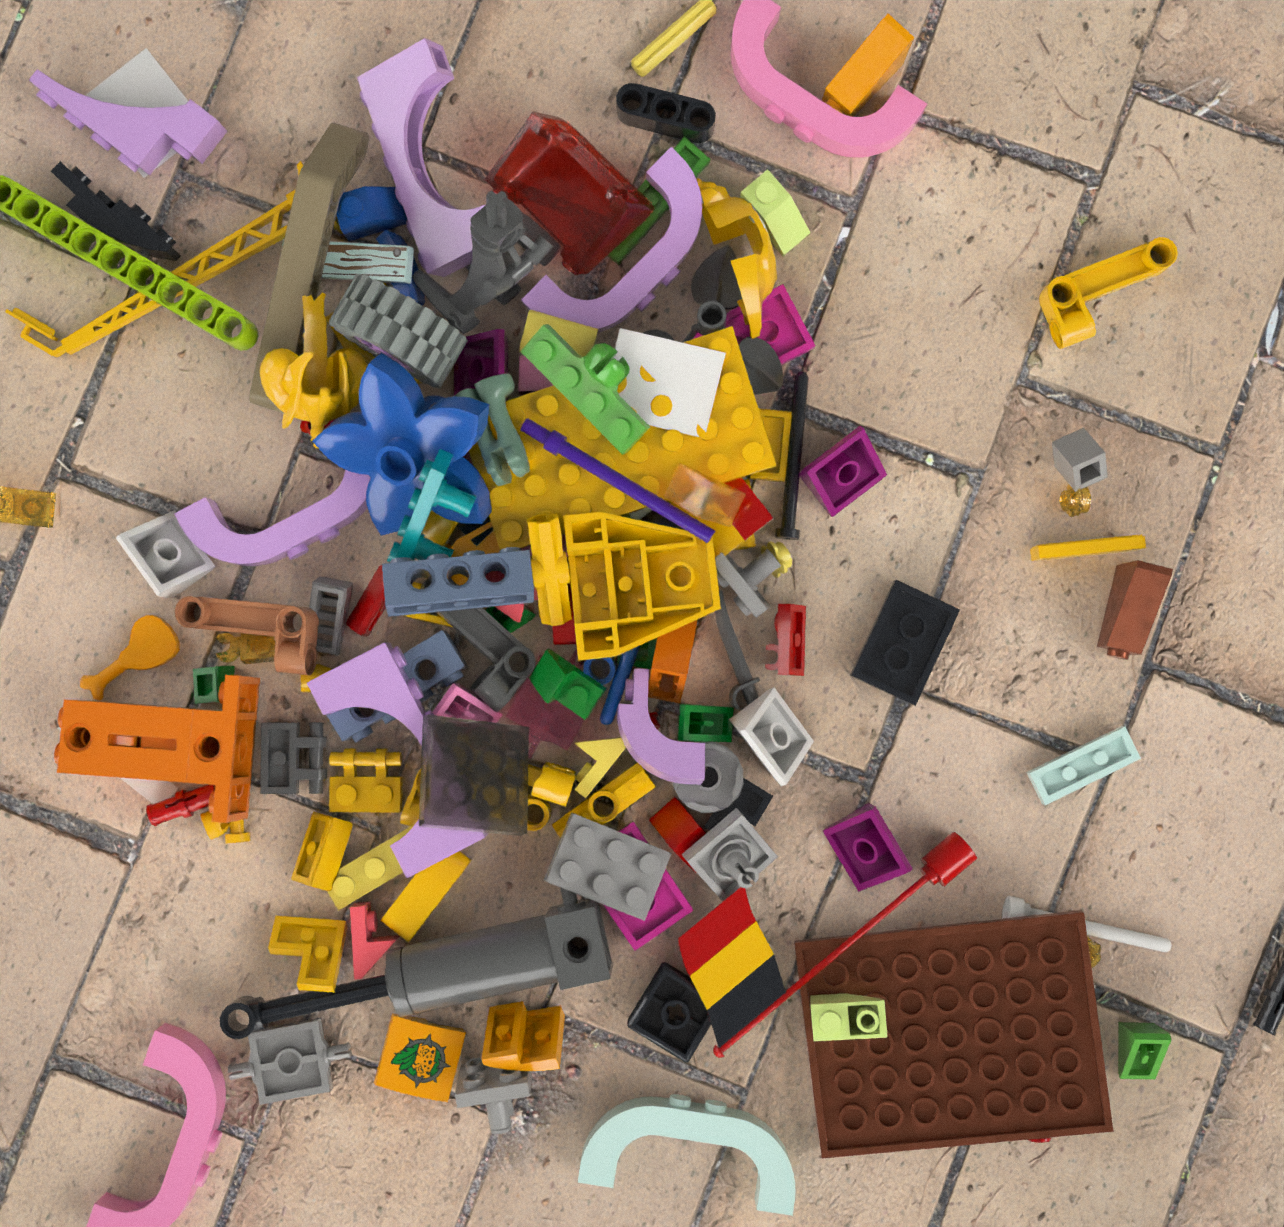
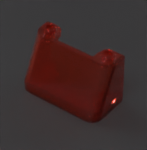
[484,111,654,275]

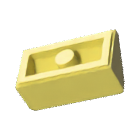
[519,310,598,357]

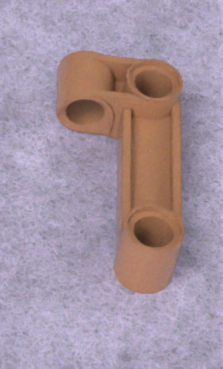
[175,596,319,676]

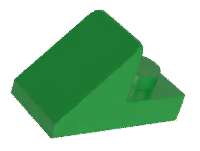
[529,648,607,720]

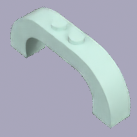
[578,1094,796,1216]

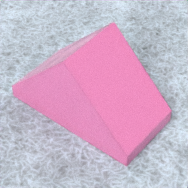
[432,683,503,743]

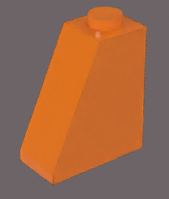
[648,620,697,703]

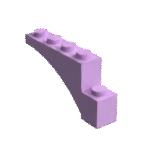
[29,69,227,175]

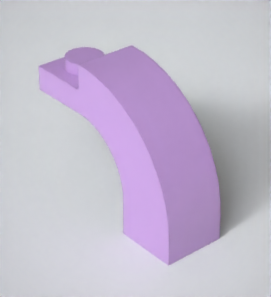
[617,669,705,785]

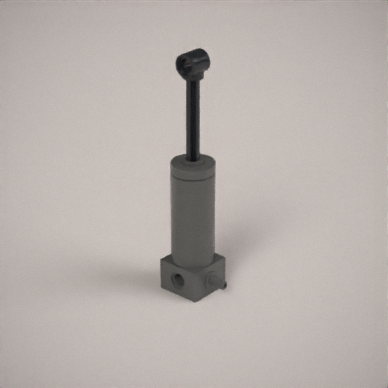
[220,887,613,1039]

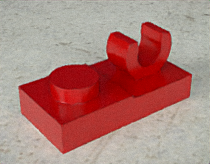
[765,604,806,676]

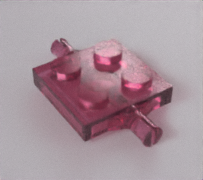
[505,646,585,759]

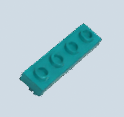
[387,449,477,562]

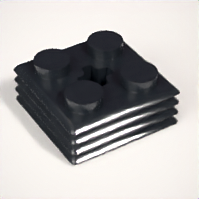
[627,962,711,1063]

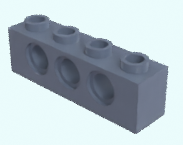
[382,547,534,617]
[327,630,468,743]

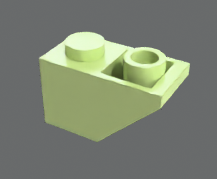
[810,993,887,1041]

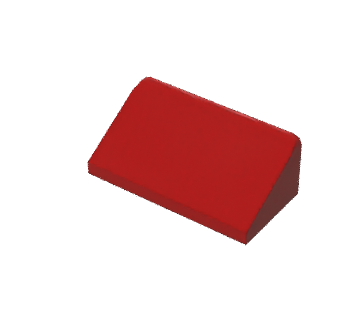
[346,565,386,637]

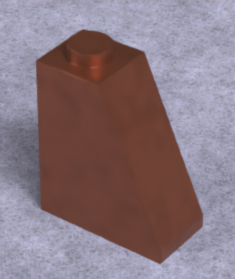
[1097,560,1173,660]

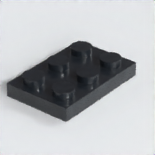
[850,580,960,706]

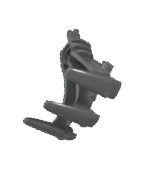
[412,190,561,334]

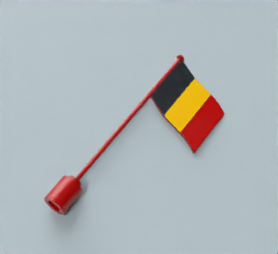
[678,831,977,1058]

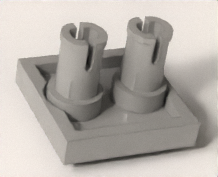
[455,1057,533,1134]

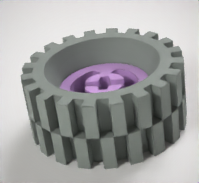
[329,274,467,389]

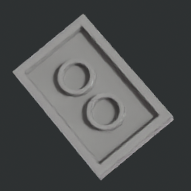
[544,812,672,921]

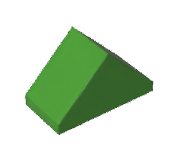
[1118,1022,1171,1080]

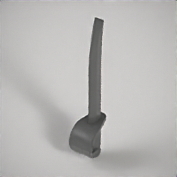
[715,590,760,711]

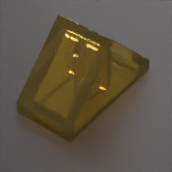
[664,463,746,527]

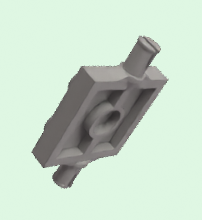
[228,1018,352,1105]

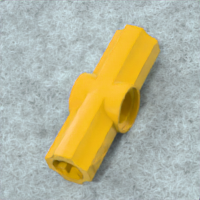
[527,513,572,626]
[551,762,656,838]

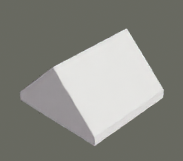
[116,510,215,599]
[729,687,814,786]

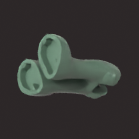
[455,374,530,486]

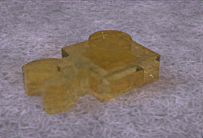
[216,633,276,665]

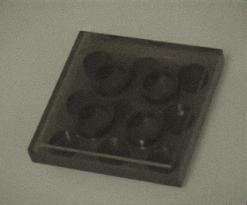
[419,714,529,836]

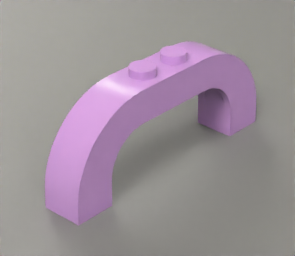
[521,147,702,333]
[174,470,371,566]

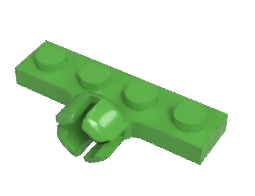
[520,324,650,455]

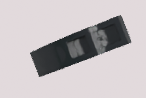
[51,161,181,261]

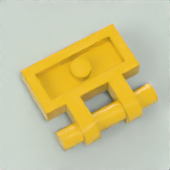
[329,748,402,813]

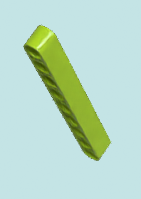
[0,175,258,351]

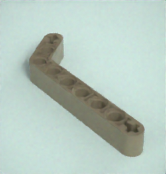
[249,123,369,413]

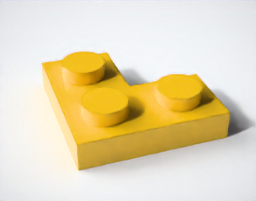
[268,915,348,993]

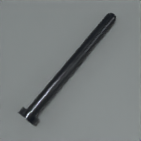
[775,372,809,540]

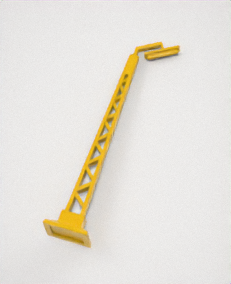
[5,161,343,358]

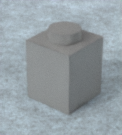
[1052,428,1108,492]

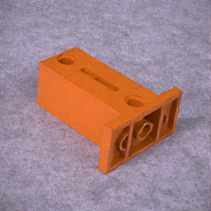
[54,675,260,823]

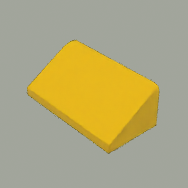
[291,811,353,891]

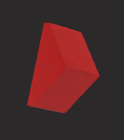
[649,797,707,873]

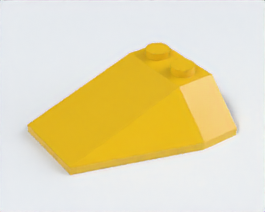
[563,512,721,661]

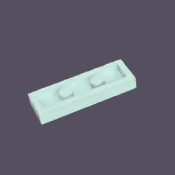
[1026,726,1141,805]

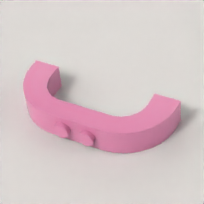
[730,0,927,157]
[86,1023,226,1227]

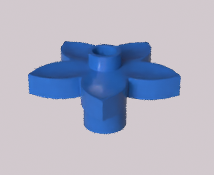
[312,352,492,536]

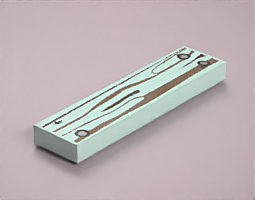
[282,239,414,284]

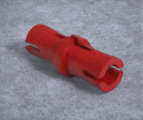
[146,784,215,827]

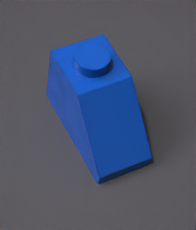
[336,186,408,241]

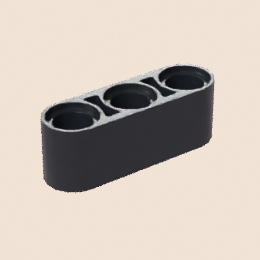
[616,83,716,143]

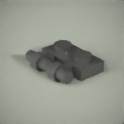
[260,722,327,794]

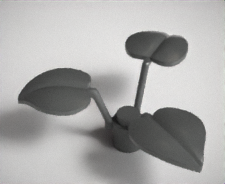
[643,245,783,395]

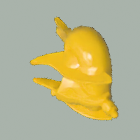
[260,292,368,449]

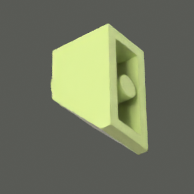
[740,169,810,257]

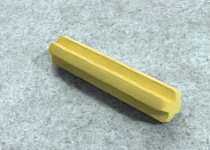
[631,0,716,77]

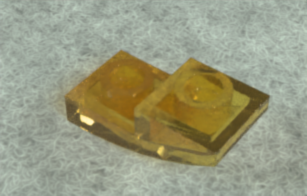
[0,486,56,528]

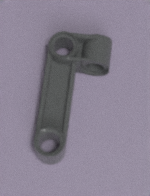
[420,578,536,712]

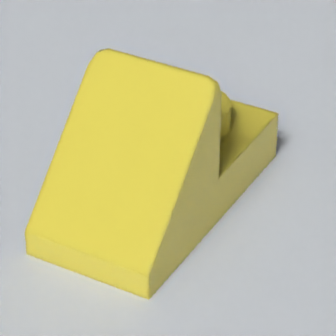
[574,737,626,798]

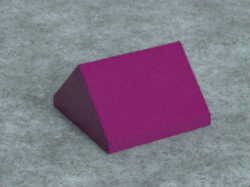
[454,329,509,401]
[800,426,887,517]
[823,803,913,892]

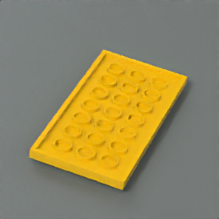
[469,326,776,550]

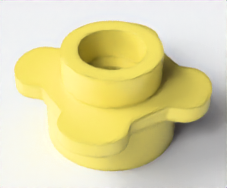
[760,541,792,578]

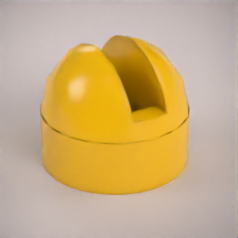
[200,810,230,840]

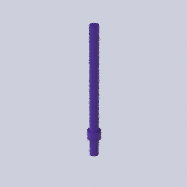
[520,418,715,543]

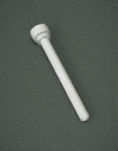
[1002,896,1172,952]

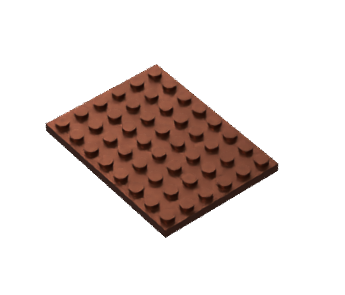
[794,910,1114,1159]

